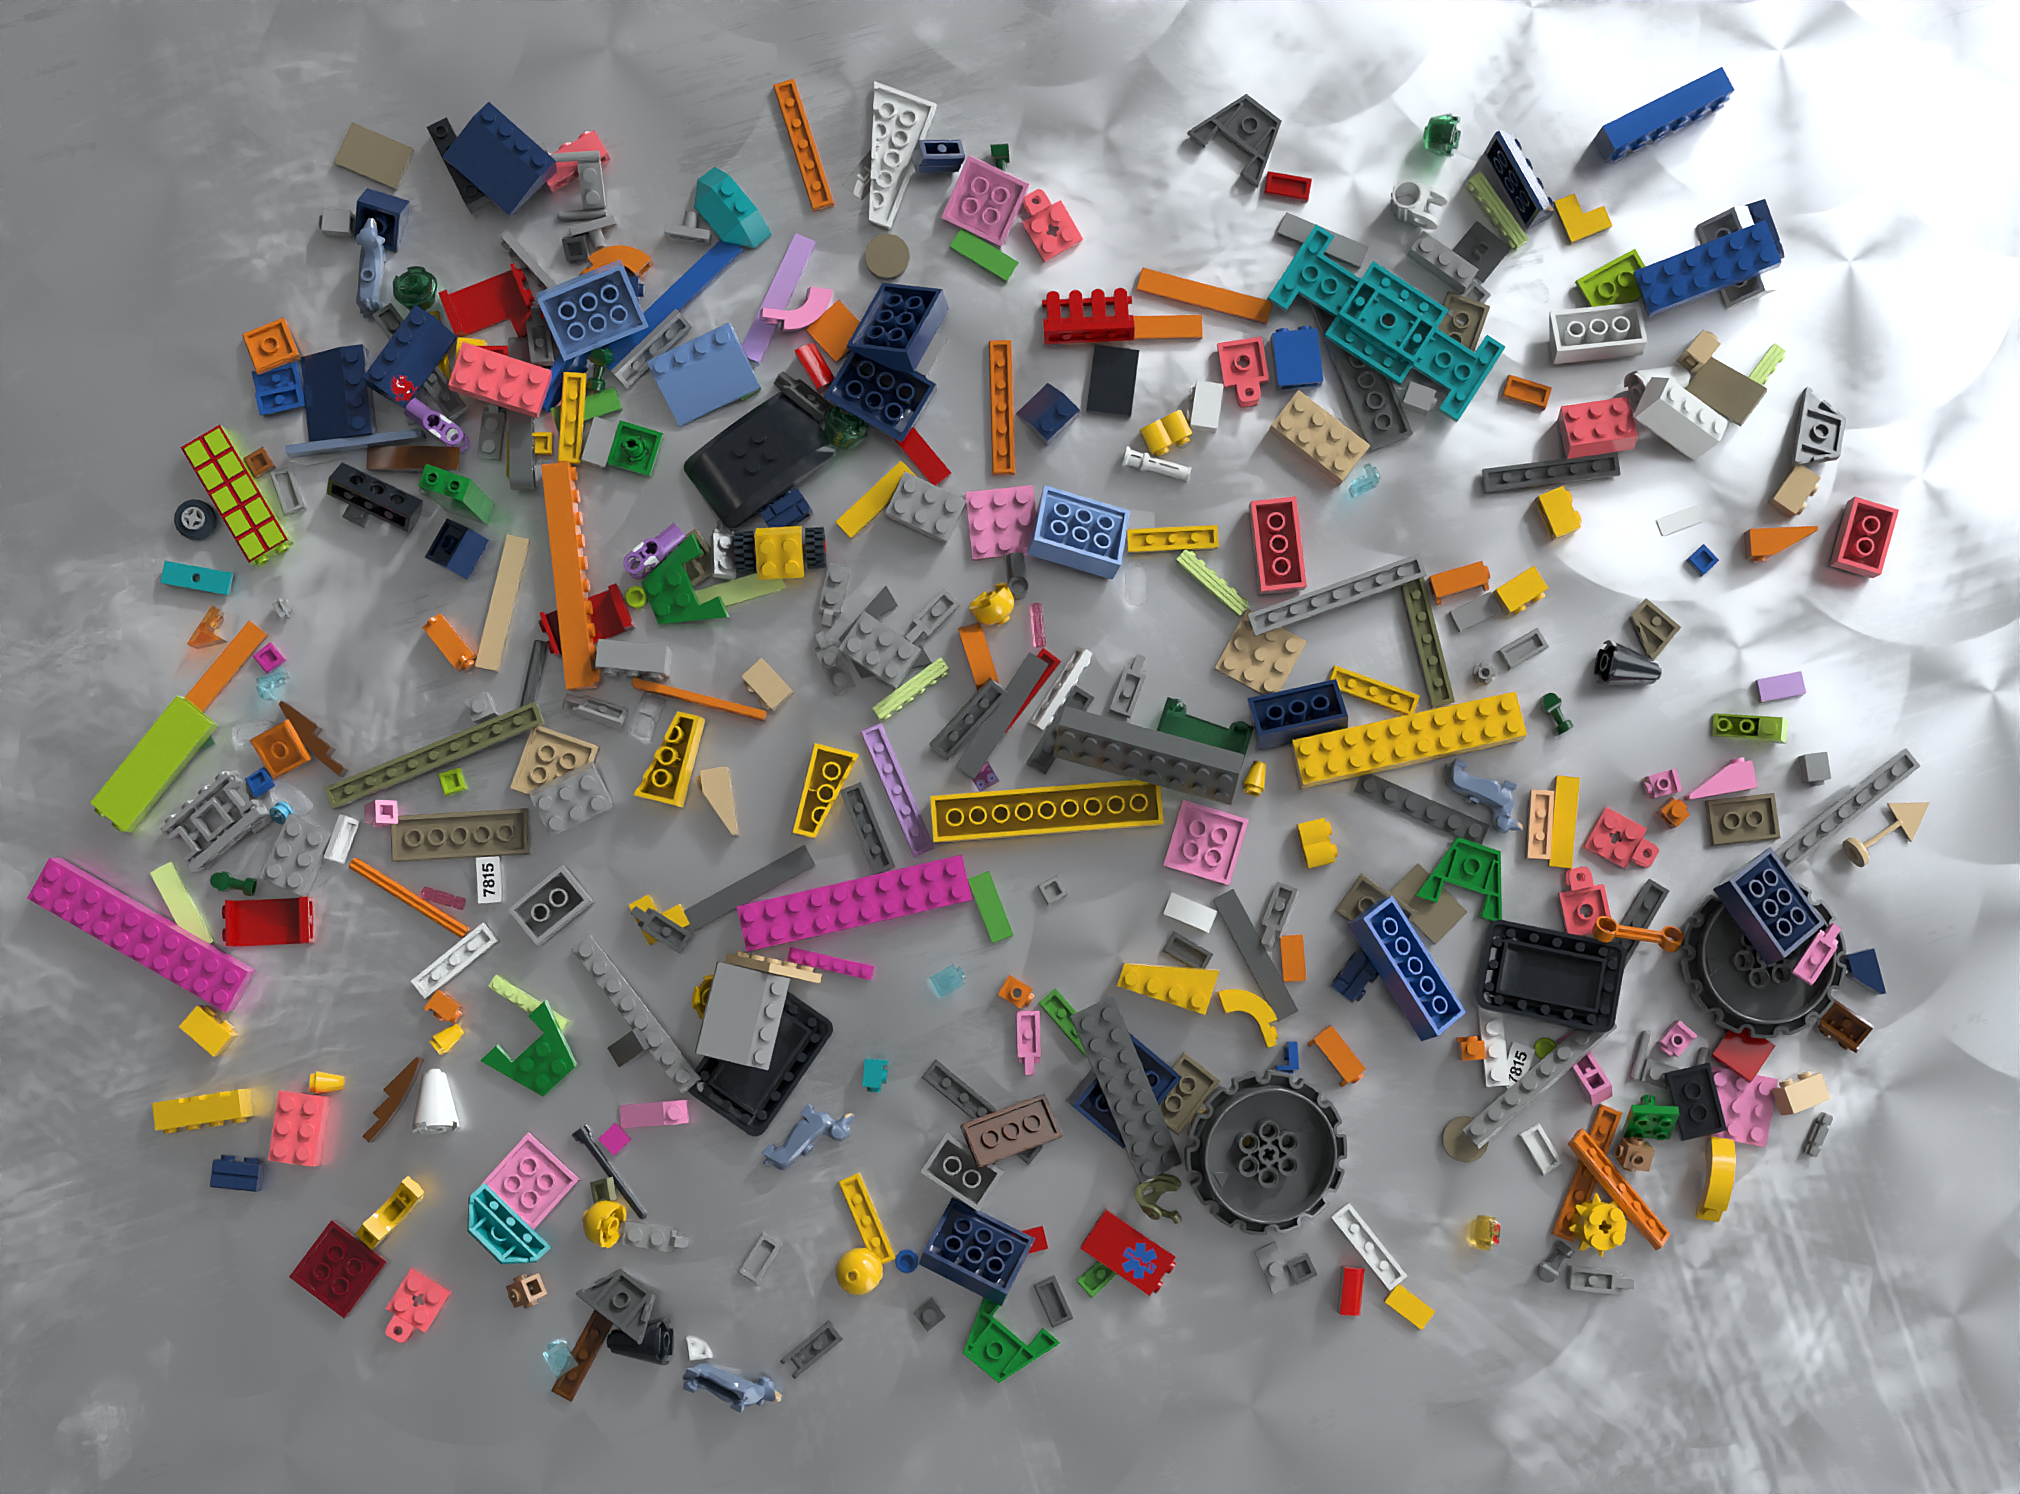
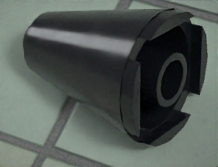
[1594,640,1662,686]
[606,1318,674,1365]

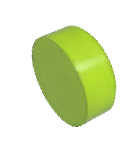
[624,586,648,609]
[1533,1037,1557,1060]

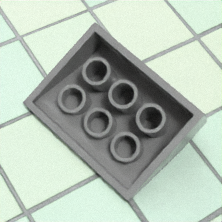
[695,962,790,1070]

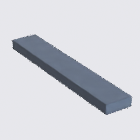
[285,428,426,458]

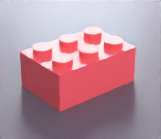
[1557,397,1638,459]
[1829,497,1899,578]
[268,1090,331,1167]

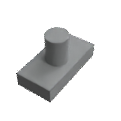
[664,211,712,245]
[570,215,617,248]
[1254,1241,1294,1294]

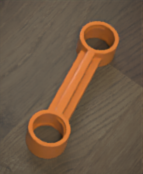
[1592,916,1684,952]

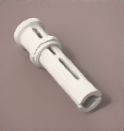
[1121,446,1191,482]

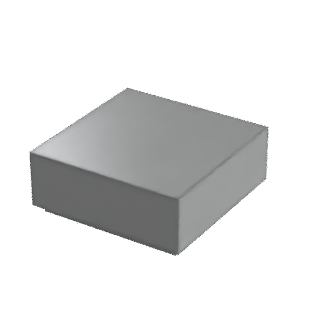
[1037,875,1068,906]

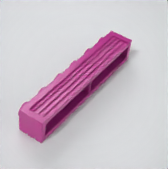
[787,947,875,980]

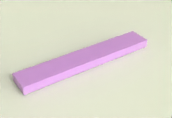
[742,233,816,364]
[860,722,935,857]

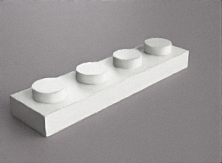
[1029,646,1093,730]
[411,923,499,999]
[1476,1002,1510,1088]
[1330,1202,1408,1291]

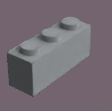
[1407,231,1479,294]

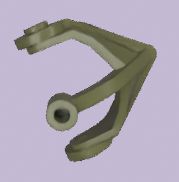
[1134,1173,1182,1224]

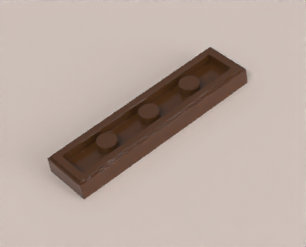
[551,1310,613,1402]

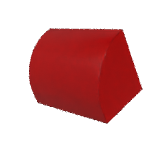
[794,343,835,394]
[1337,1265,1365,1316]

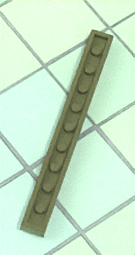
[324,702,545,810]

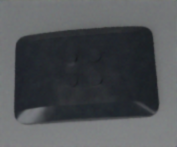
[684,391,836,528]
[1476,920,1626,1033]
[688,991,833,1136]

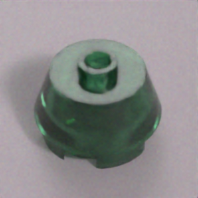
[1423,113,1461,158]
[393,266,437,311]
[824,407,868,450]

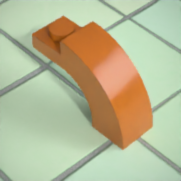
[579,245,654,278]
[958,622,999,691]

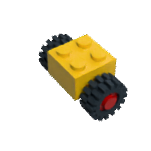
[734,526,827,580]

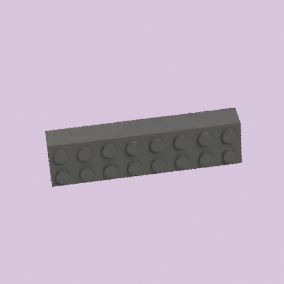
[1053,706,1244,805]

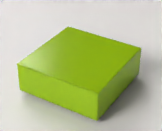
[438,767,467,796]

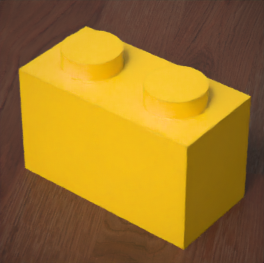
[1535,485,1582,541]
[1492,566,1549,615]
[179,1005,238,1057]

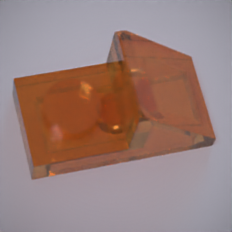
[187,606,228,649]

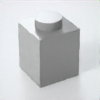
[319,208,355,238]
[1401,381,1438,416]
[465,691,499,724]
[1798,752,1831,787]

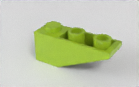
[1712,713,1788,744]

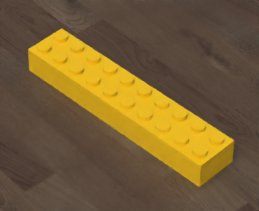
[1290,691,1527,789]
[930,780,1164,844]

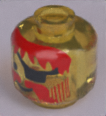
[1469,1215,1501,1251]

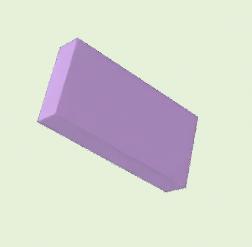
[1755,671,1806,703]

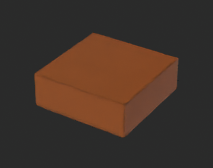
[244,447,276,479]

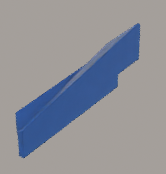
[542,342,612,413]

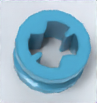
[269,801,293,825]

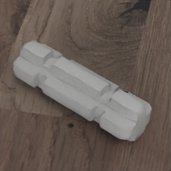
[1804,1112,1833,1157]

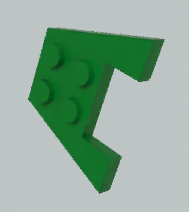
[641,534,729,624]
[1414,837,1502,921]
[480,999,577,1097]
[962,1297,1060,1383]

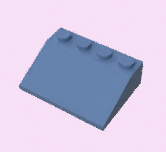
[536,259,648,361]
[647,322,761,427]
[1027,485,1130,580]

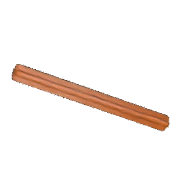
[349,858,469,938]

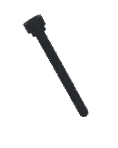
[572,1124,647,1219]

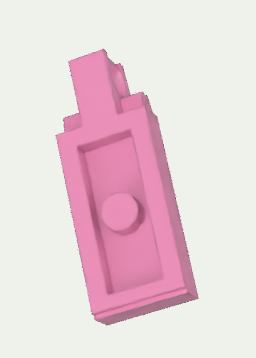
[1791,923,1842,986]
[1016,1011,1041,1075]

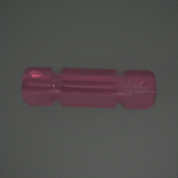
[1030,603,1046,648]
[420,887,466,910]

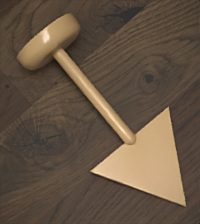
[1842,802,1930,868]

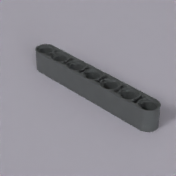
[508,337,536,490]

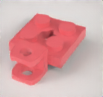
[1021,189,1083,262]
[1217,336,1269,408]
[1584,807,1659,869]
[1558,867,1611,936]
[385,1268,451,1343]

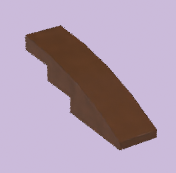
[366,446,460,472]
[279,701,349,777]
[362,1057,424,1143]

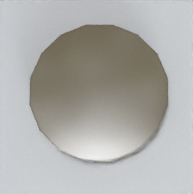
[865,234,910,280]
[1442,1116,1489,1163]

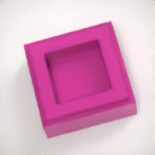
[253,642,286,675]
[598,1123,631,1156]

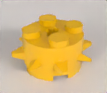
[1569,1193,1628,1257]

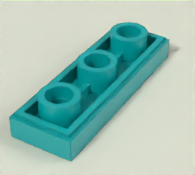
[160,561,234,596]

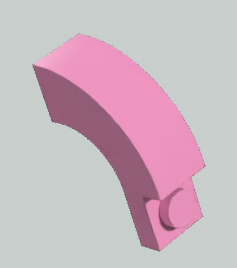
[759,287,833,332]

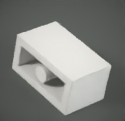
[1186,380,1224,433]

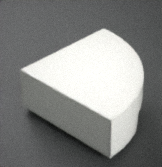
[686,1337,713,1361]

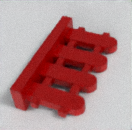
[1042,288,1135,344]

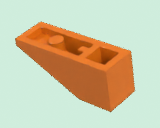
[1744,526,1818,563]

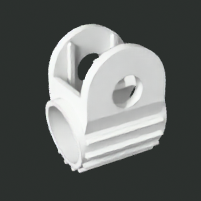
[1391,179,1449,230]

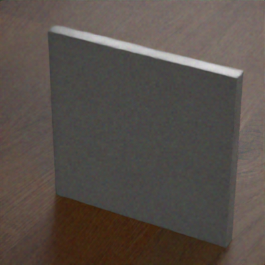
[1452,221,1512,283]

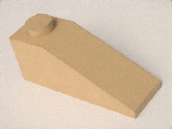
[697,766,739,836]

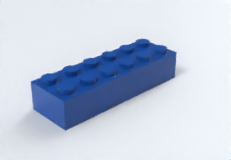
[1593,67,1735,163]
[1633,220,1782,318]
[1347,895,1466,1041]

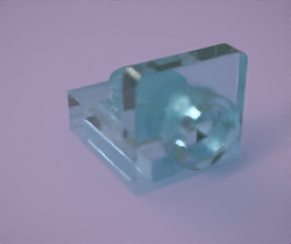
[1348,462,1380,498]
[256,667,290,701]
[930,964,966,998]
[543,1339,578,1378]

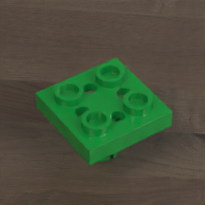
[607,420,664,477]
[1623,1095,1679,1140]

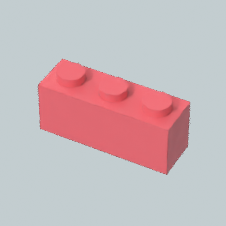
[547,130,611,192]

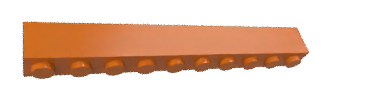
[541,461,600,692]

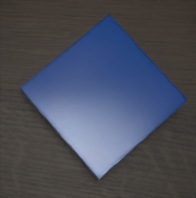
[1686,544,1719,577]
[245,766,276,798]

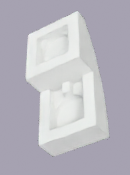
[1163,893,1217,933]

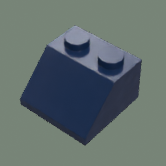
[354,188,410,252]
[1016,383,1080,446]
[425,518,489,580]

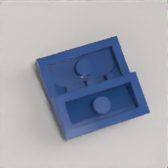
[252,362,305,416]

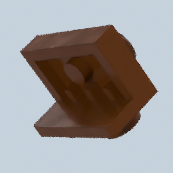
[1818,999,1873,1053]

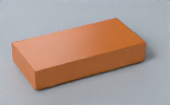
[1501,374,1552,410]
[1280,934,1306,982]

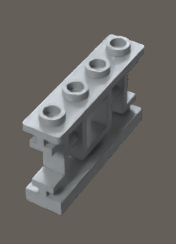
[160,770,270,872]

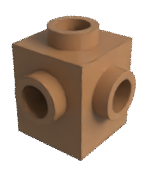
[1615,1136,1655,1172]
[506,1273,547,1309]

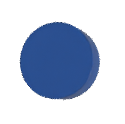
[895,1249,919,1273]

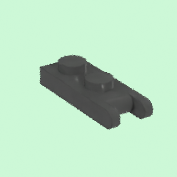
[780,1320,844,1379]

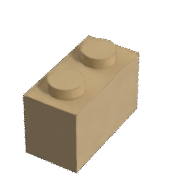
[1676,330,1721,375]
[1767,465,1821,518]
[741,658,794,711]
[1771,1071,1831,1116]

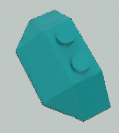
[694,167,772,249]
[467,1183,551,1264]

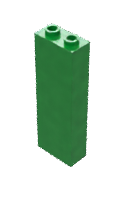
[418,464,495,525]

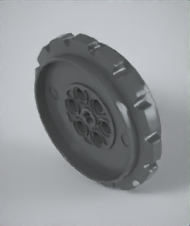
[1681,881,1846,1038]
[1184,1070,1347,1235]

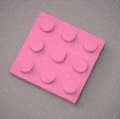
[941,155,1030,247]
[965,485,1036,560]
[1163,800,1249,886]
[1707,1066,1778,1147]
[481,1133,580,1230]

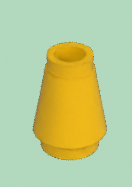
[1242,761,1266,796]
[429,1023,465,1056]
[310,1071,344,1094]

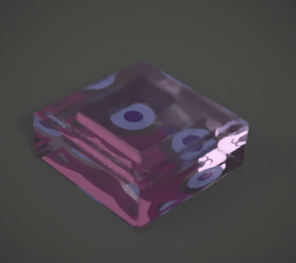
[971,761,999,792]

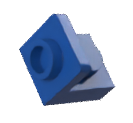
[1274,1041,1299,1074]

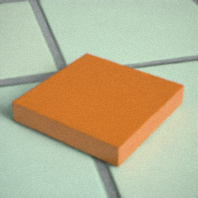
[806,300,860,364]
[242,317,300,375]
[249,719,312,779]

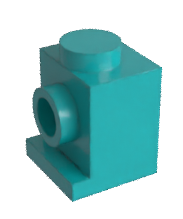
[862,1058,889,1093]

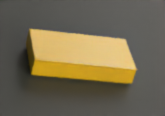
[1384,1284,1435,1330]

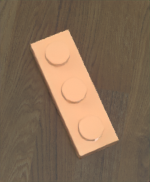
[1526,789,1554,860]

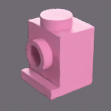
[1643,769,1682,799]
[364,800,398,827]
[1657,1020,1697,1057]

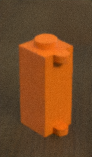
[1427,561,1490,606]
[422,613,477,672]
[1307,1025,1366,1087]

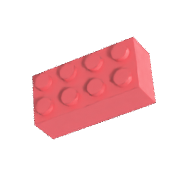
[448,342,552,418]
[1248,496,1307,595]

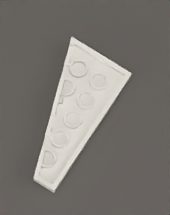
[869,81,937,230]

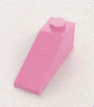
[1684,757,1757,801]
[1556,1031,1613,1107]
[619,1099,691,1128]

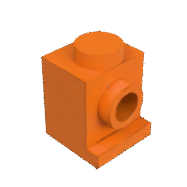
[1655,797,1690,829]
[997,975,1034,1009]
[423,990,464,1024]
[1456,1036,1486,1061]

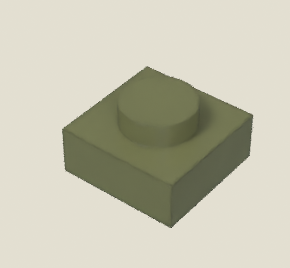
[590,1177,617,1204]

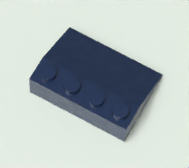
[443,102,557,217]
[1484,130,1555,230]
[847,283,949,372]
[300,344,377,442]
[824,351,937,443]
[1713,847,1825,966]
[1066,1032,1182,1149]
[919,1197,1035,1306]

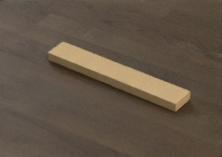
[475,534,530,672]

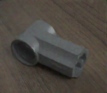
[1004,552,1029,600]

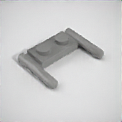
[550,150,607,221]
[1629,1030,1709,1089]

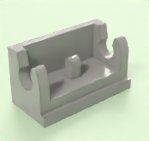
[581,417,618,469]

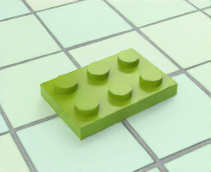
[1575,249,1646,307]

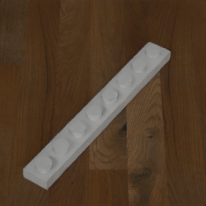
[1247,554,1427,637]
[1774,748,1920,871]
[571,935,701,1093]
[1462,1024,1617,1149]

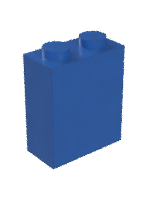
[1270,326,1323,391]

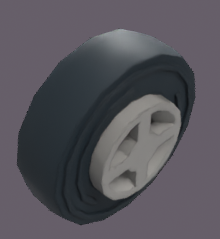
[174,499,217,540]

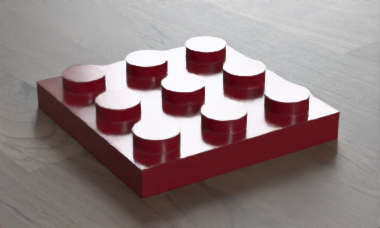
[289,1219,388,1319]

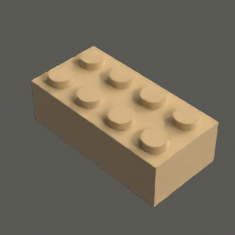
[1268,390,1370,486]

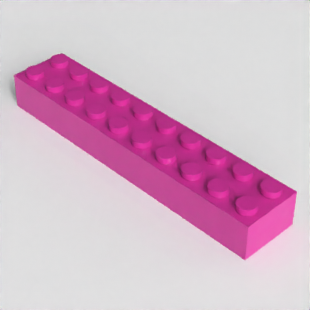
[737,855,972,952]
[27,857,256,1012]

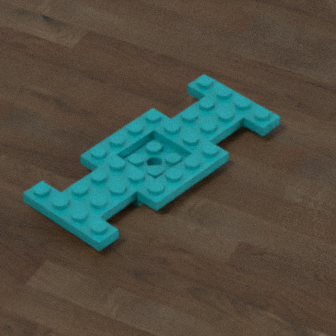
[1267,224,1506,422]

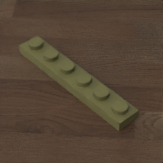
[1401,577,1455,708]

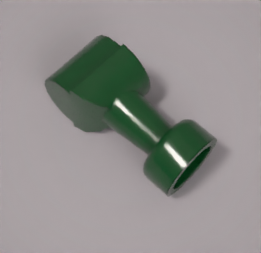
[990,143,1010,172]
[587,347,614,391]
[1540,693,1574,735]
[210,871,257,897]

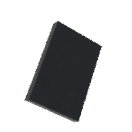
[1086,344,1139,418]
[1663,1062,1727,1141]

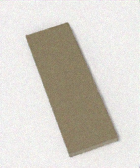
[390,808,531,862]

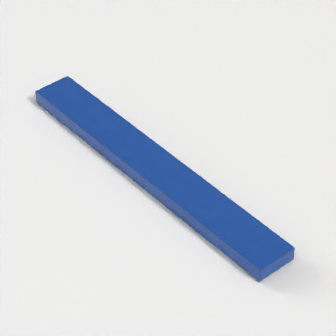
[607,239,743,371]

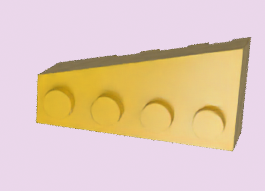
[633,711,705,808]
[791,743,859,839]
[1117,962,1219,1015]
[152,1088,254,1134]

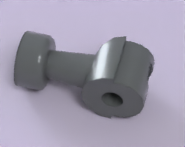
[1537,1241,1575,1283]

